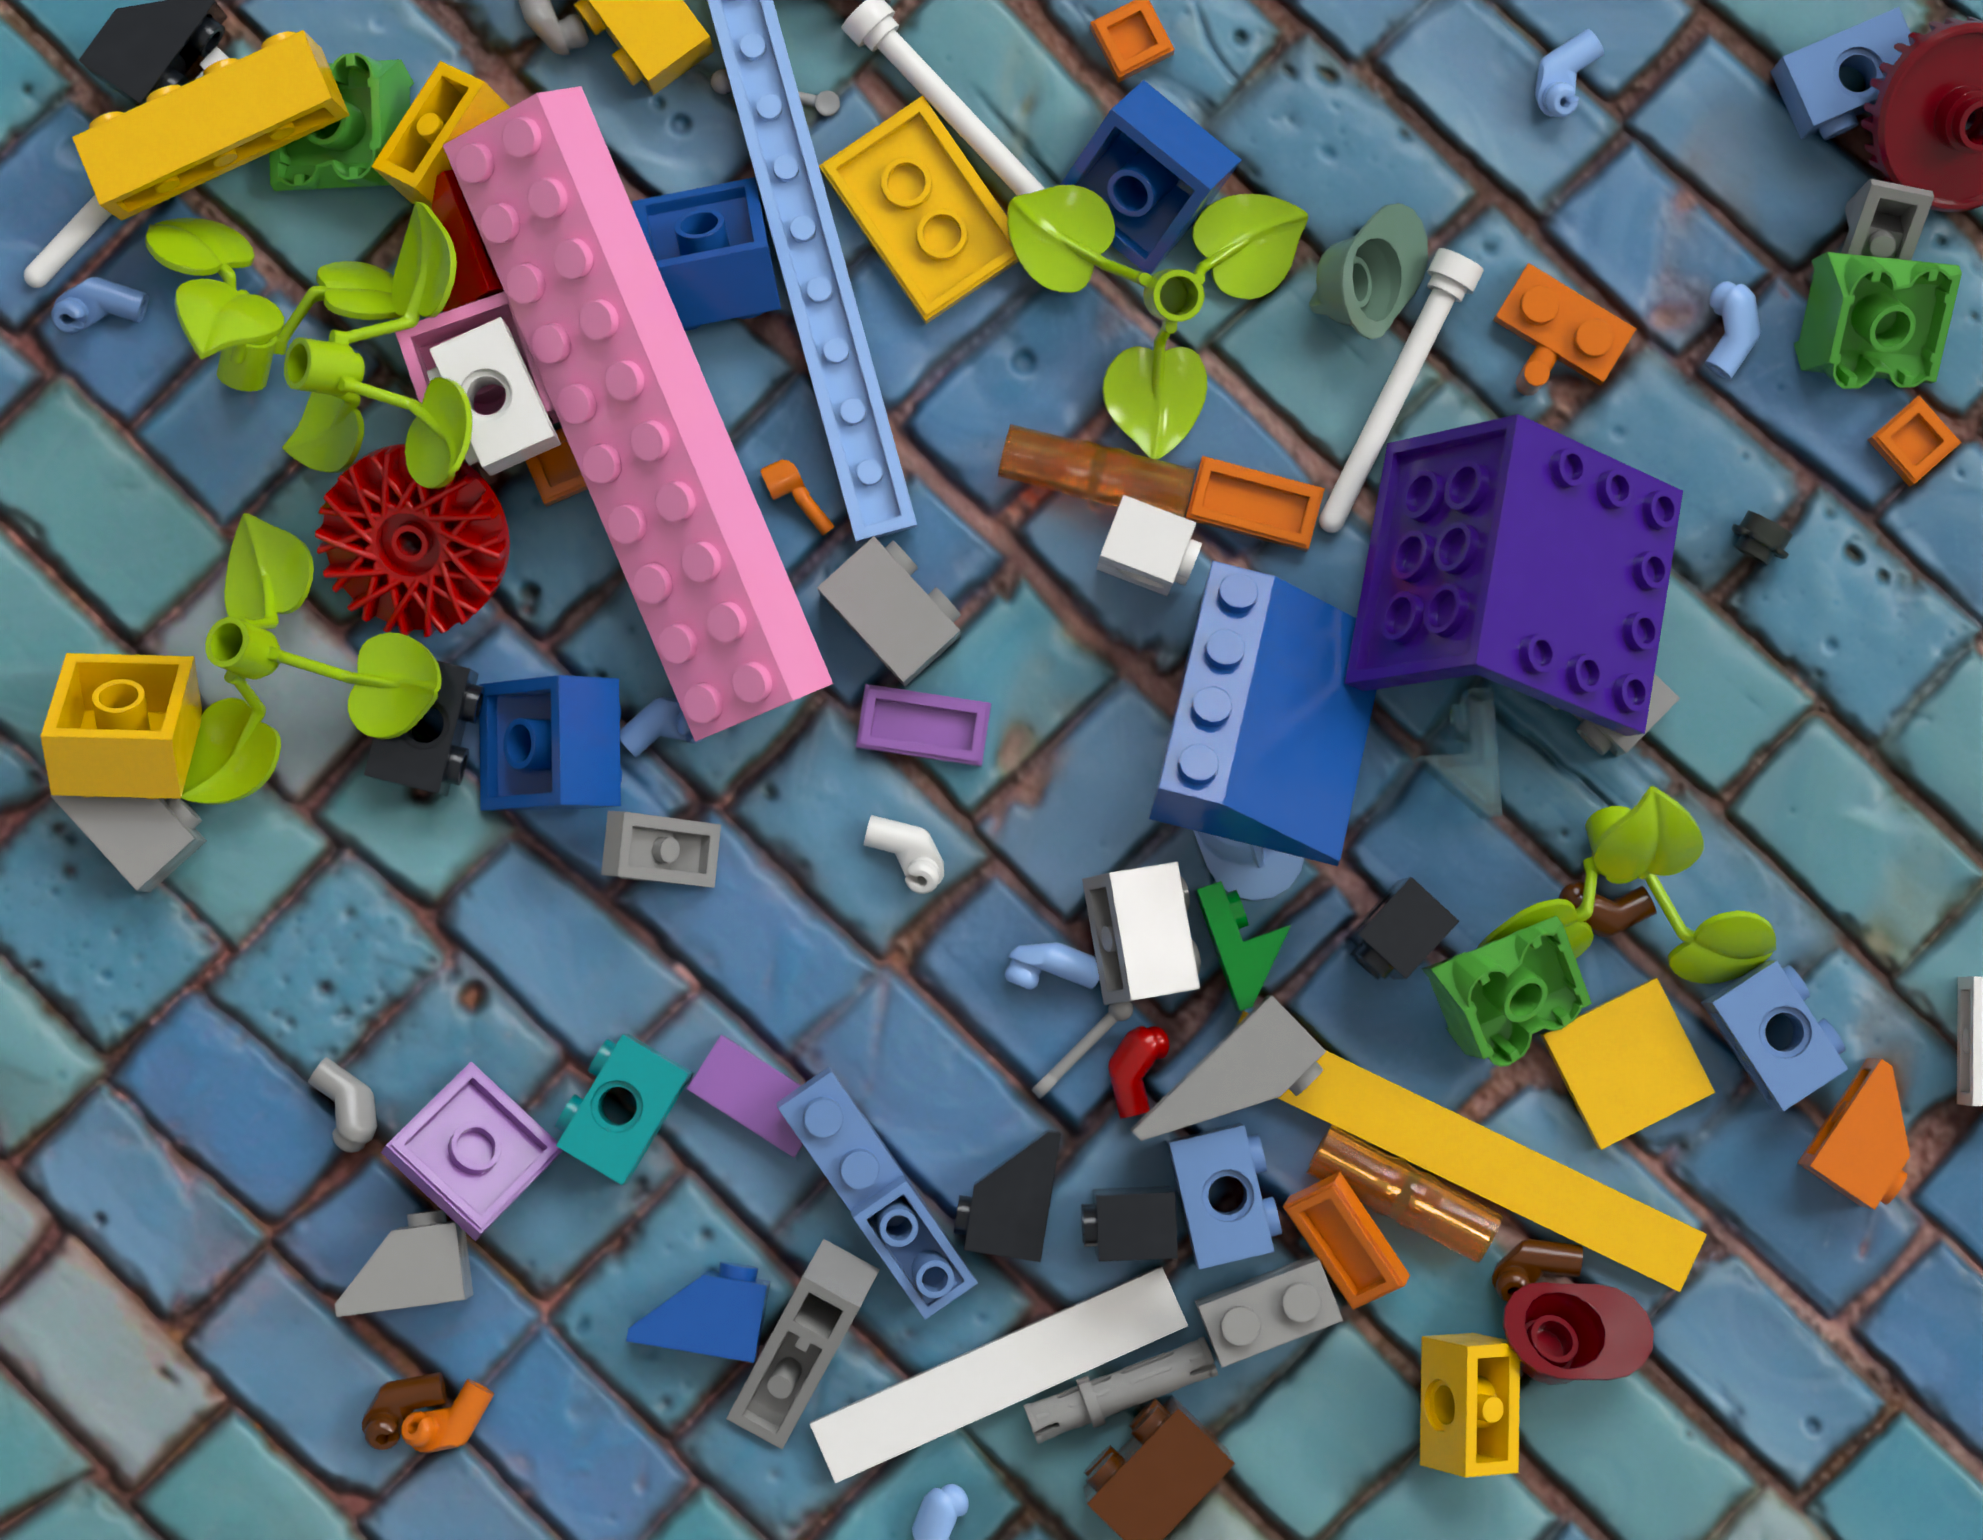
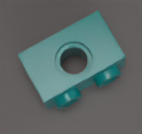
[555,1034,694,1186]

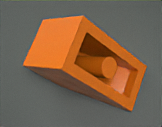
[1797,1058,1910,1210]

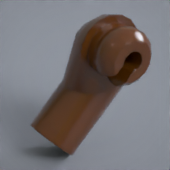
[1559,882,1657,938]
[1492,1239,1583,1302]
[362,1372,447,1450]

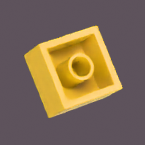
[41,653,203,799]

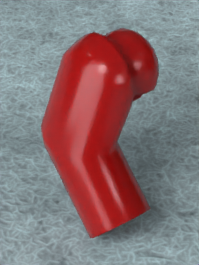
[1108,1026,1170,1119]

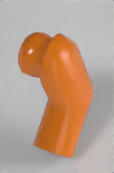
[401,1379,495,1453]

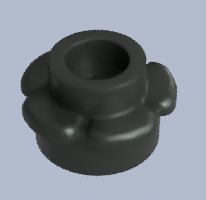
[1731,510,1793,565]

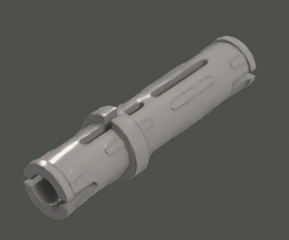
[1023,1336,1218,1444]

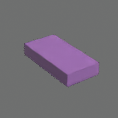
[856,684,991,767]
[687,1035,803,1158]

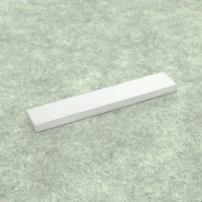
[810,1266,1188,1483]

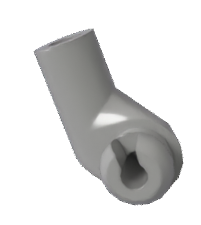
[518,0,589,55]
[308,1057,377,1153]

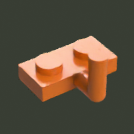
[1493,263,1637,396]

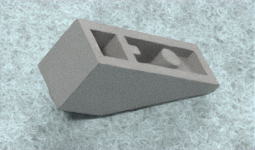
[1130,995,1326,1141]
[726,1239,880,1449]

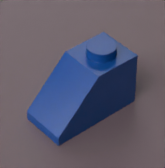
[626,1262,770,1363]

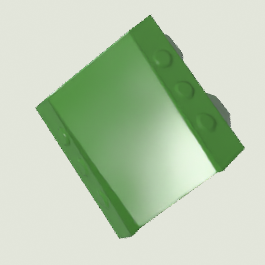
[269,53,414,191]
[1793,252,1962,389]
[1422,916,1592,1067]

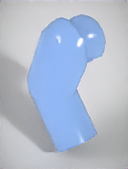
[1535,29,1604,117]
[1005,942,1099,990]
[912,1484,969,1540]

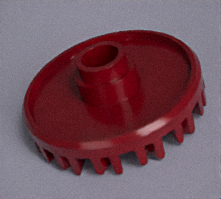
[1861,17,1983,212]

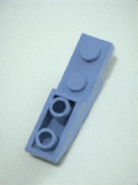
[776,1067,978,1320]

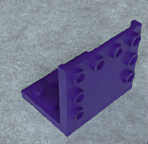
[1345,414,1683,736]

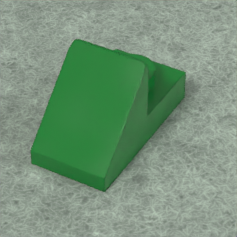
[1194,881,1291,1011]

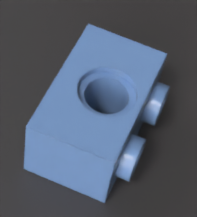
[1770,7,1911,141]
[1701,960,1848,1111]
[1166,1123,1282,1270]

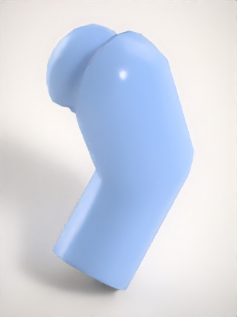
[1704,281,1761,380]

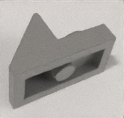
[1841,179,1934,260]
[601,811,721,888]

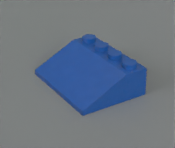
[1149,560,1377,866]

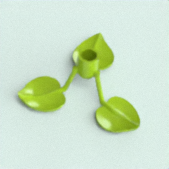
[1007,185,1308,459]
[282,201,473,489]
[145,217,402,392]
[181,513,441,805]
[1478,786,1777,984]

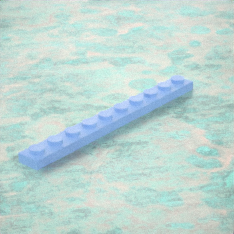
[707,0,917,544]

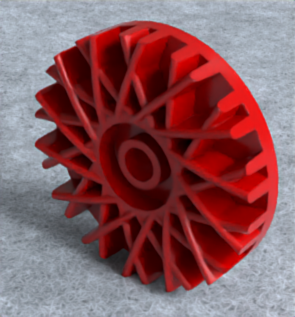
[315,444,510,637]

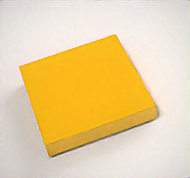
[1540,978,1715,1150]

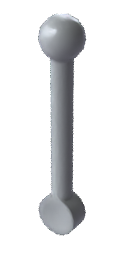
[710,69,840,116]
[1031,1001,1134,1099]

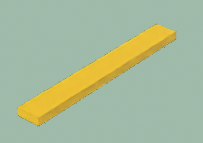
[1234,1011,1707,1292]

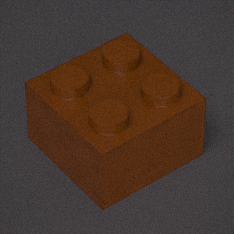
[1083,1395,1235,1540]

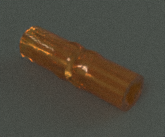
[998,424,1196,518]
[1306,1125,1503,1264]

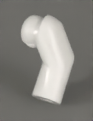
[864,815,944,894]

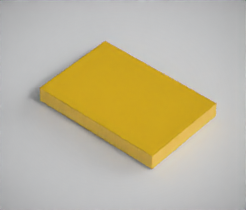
[819,95,1019,324]

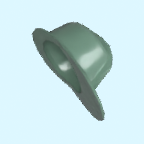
[1309,203,1428,339]

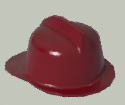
[1503,1282,1654,1385]

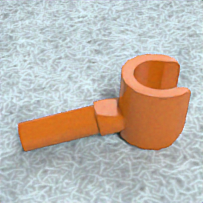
[761,460,835,536]

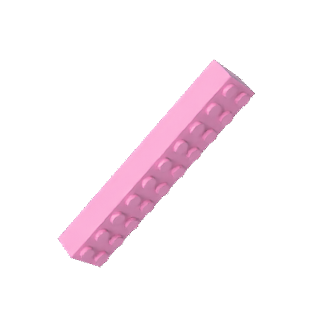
[443,86,833,742]

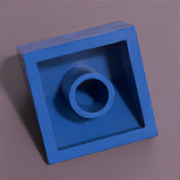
[1060,80,1242,275]
[632,177,781,331]
[479,675,622,811]

